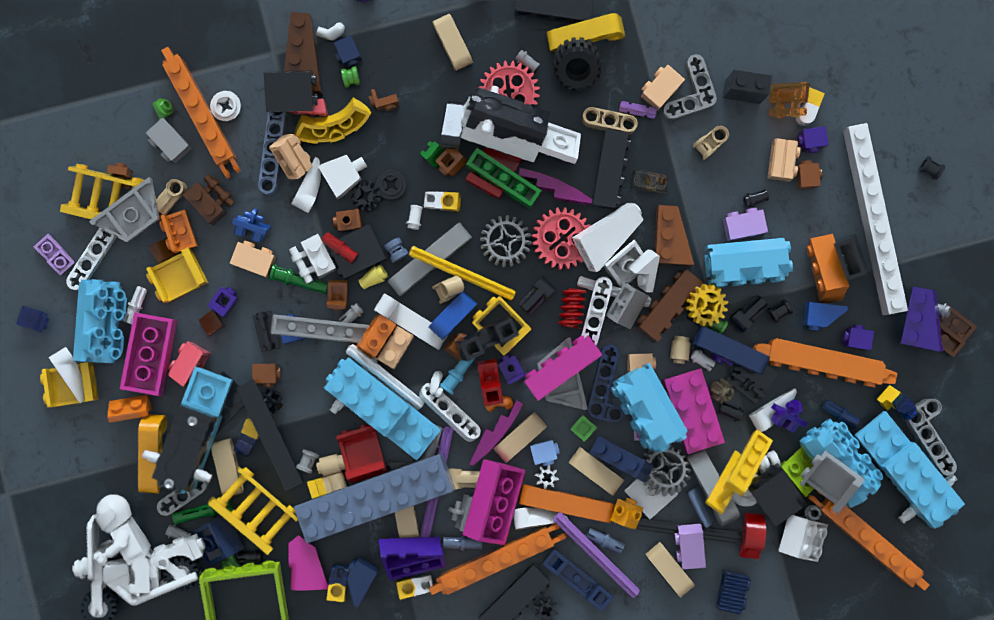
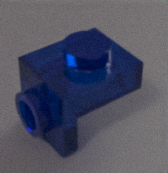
[16,305,49,332]

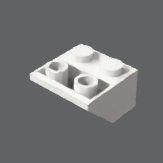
[779,515,828,562]

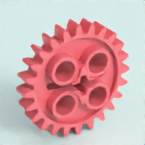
[478,61,540,105]
[531,207,591,270]

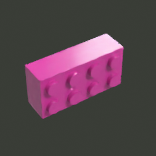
[120,312,178,396]
[523,335,602,401]
[662,368,725,454]
[463,459,525,545]

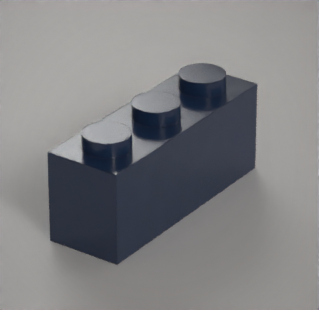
[590,436,654,483]

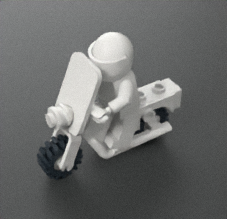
[72,494,206,620]

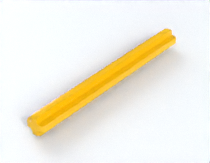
[409,246,515,300]

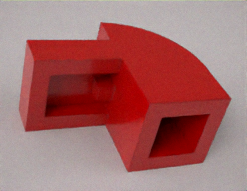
[477,359,503,406]
[739,513,766,559]

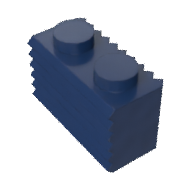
[716,569,751,614]

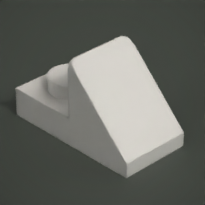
[628,250,660,292]

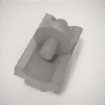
[448,494,473,532]

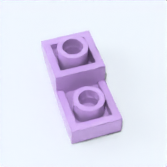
[33,233,75,275]

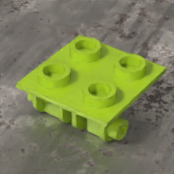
[781,447,814,497]

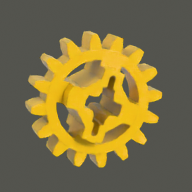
[686,284,728,326]

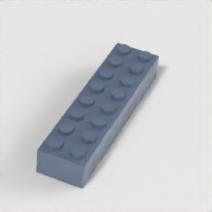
[294,453,456,544]

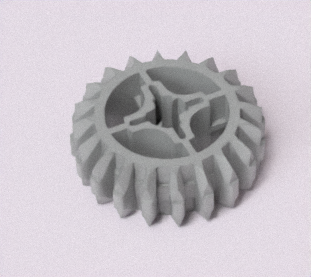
[480,215,532,267]
[643,445,691,497]

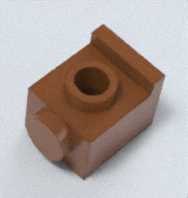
[436,149,468,177]
[333,209,362,232]

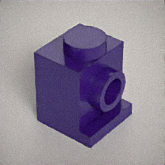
[208,287,239,318]
[498,354,525,385]

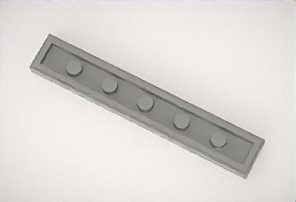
[270,314,387,346]

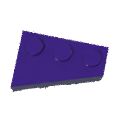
[901,287,944,352]
[378,537,446,581]

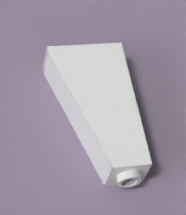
[572,203,643,272]

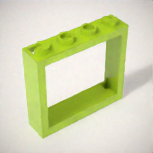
[199,561,289,620]

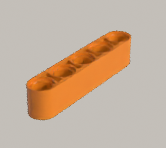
[518,484,615,523]

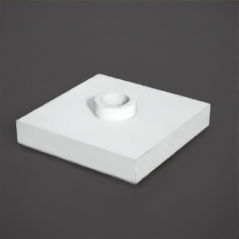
[624,467,678,519]

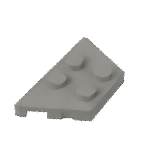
[89,177,159,242]
[537,338,587,410]

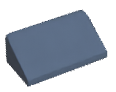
[686,486,715,528]

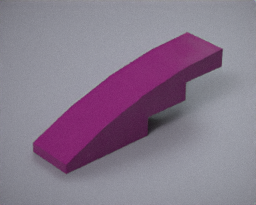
[519,168,592,206]
[470,400,523,466]

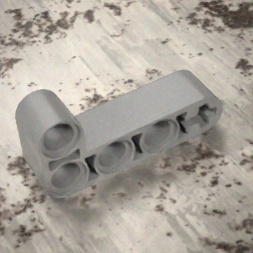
[903,399,957,476]
[686,449,740,527]

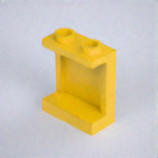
[146,247,208,304]
[40,362,99,408]

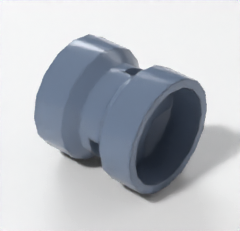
[383,237,409,263]

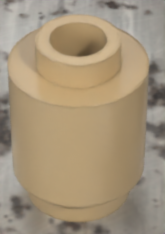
[670,336,691,364]
[316,454,346,477]

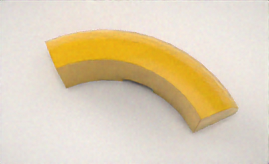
[294,98,371,144]

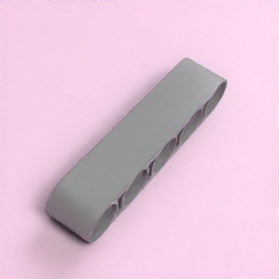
[388,223,472,296]

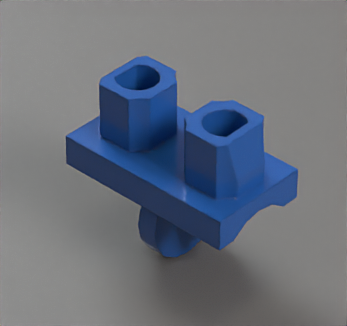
[232,208,271,242]

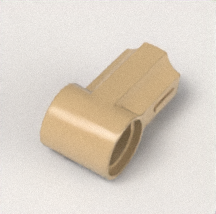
[156,179,188,215]
[449,469,480,489]

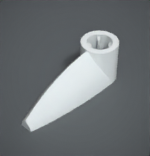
[291,157,321,213]
[49,347,84,403]
[749,388,797,432]
[513,507,569,530]

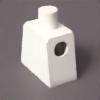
[318,155,367,200]

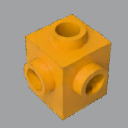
[610,497,643,529]

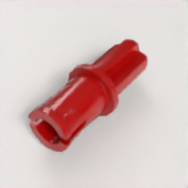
[321,232,358,263]

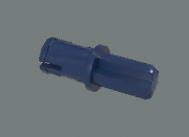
[822,400,860,429]

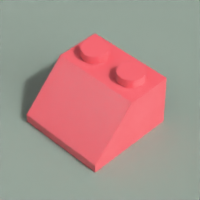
[168,341,211,387]

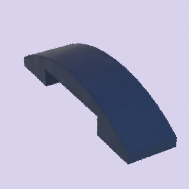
[542,549,614,612]

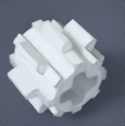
[535,465,559,489]

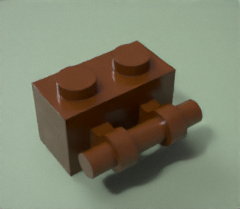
[183,174,235,226]

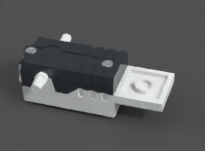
[460,86,581,164]

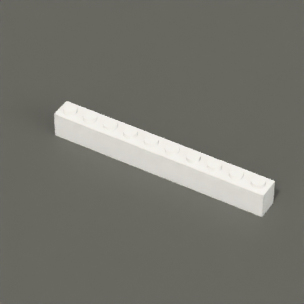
[843,123,908,315]

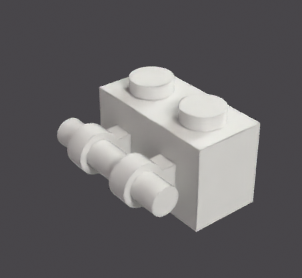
[289,234,336,284]

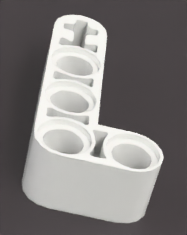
[374,293,449,350]

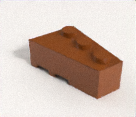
[654,205,694,267]

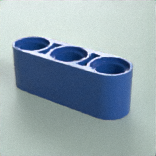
[428,291,477,340]

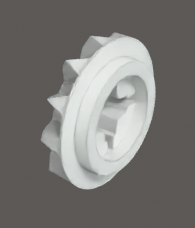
[210,91,241,122]

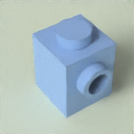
[530,439,560,466]

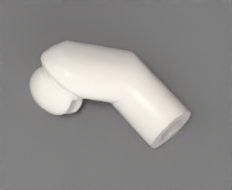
[316,23,345,41]

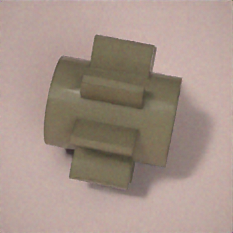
[710,378,734,404]

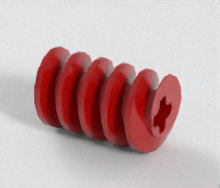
[558,288,587,329]

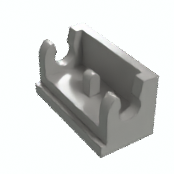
[606,282,649,329]

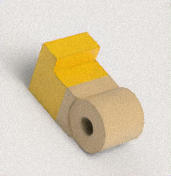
[307,472,347,499]

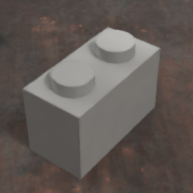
[146,118,193,164]

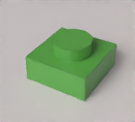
[570,415,597,442]

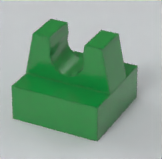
[420,141,445,168]

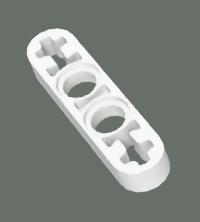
[66,228,117,290]
[581,276,612,345]
[419,383,481,442]

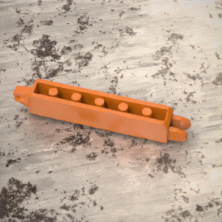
[161,47,241,179]
[753,339,897,388]
[808,491,929,591]
[429,523,567,595]

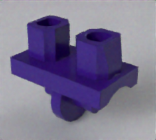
[770,399,808,433]

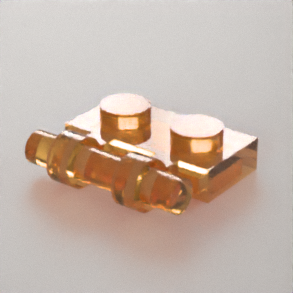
[769,82,810,118]

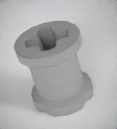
[296,449,319,474]

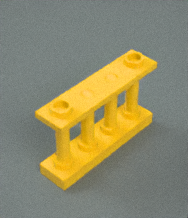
[60,164,144,219]
[705,429,773,515]
[208,467,298,555]

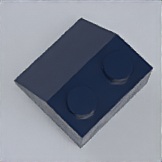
[190,516,244,567]
[346,556,380,608]

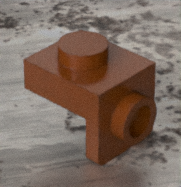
[369,89,399,111]
[107,163,133,190]
[326,279,348,311]

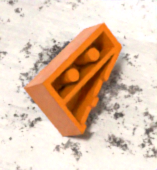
[806,234,849,304]

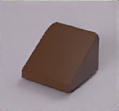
[148,238,177,264]
[199,310,225,336]

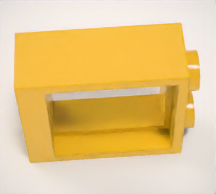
[472,296,531,356]

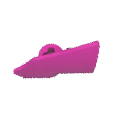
[289,535,328,590]

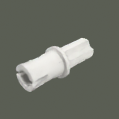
[123,286,147,324]

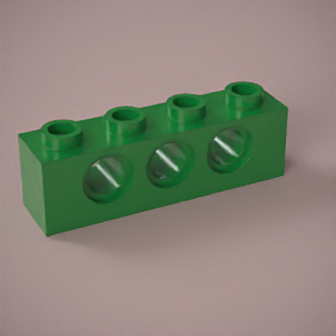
[466,148,542,209]

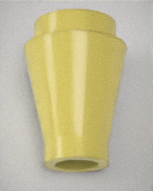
[358,264,388,290]

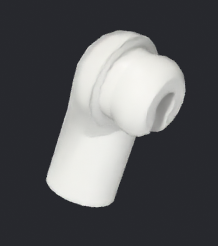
[429,371,443,398]

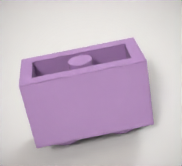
[722,208,768,242]
[675,524,706,569]

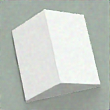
[603,240,643,288]

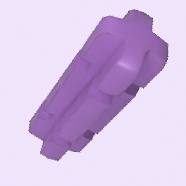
[619,101,657,119]

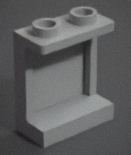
[800,450,865,514]

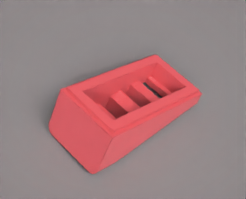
[288,99,328,117]

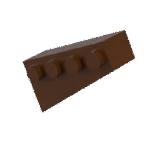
[284,12,323,96]
[636,269,705,343]

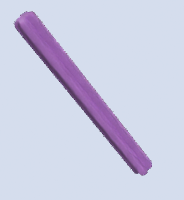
[420,426,454,538]
[553,512,640,598]

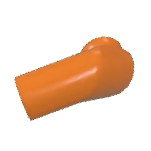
[485,395,514,413]

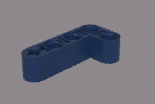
[691,326,770,375]
[587,345,624,423]

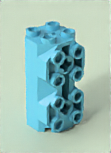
[704,238,793,288]
[73,279,127,363]
[611,363,688,452]
[800,419,883,508]

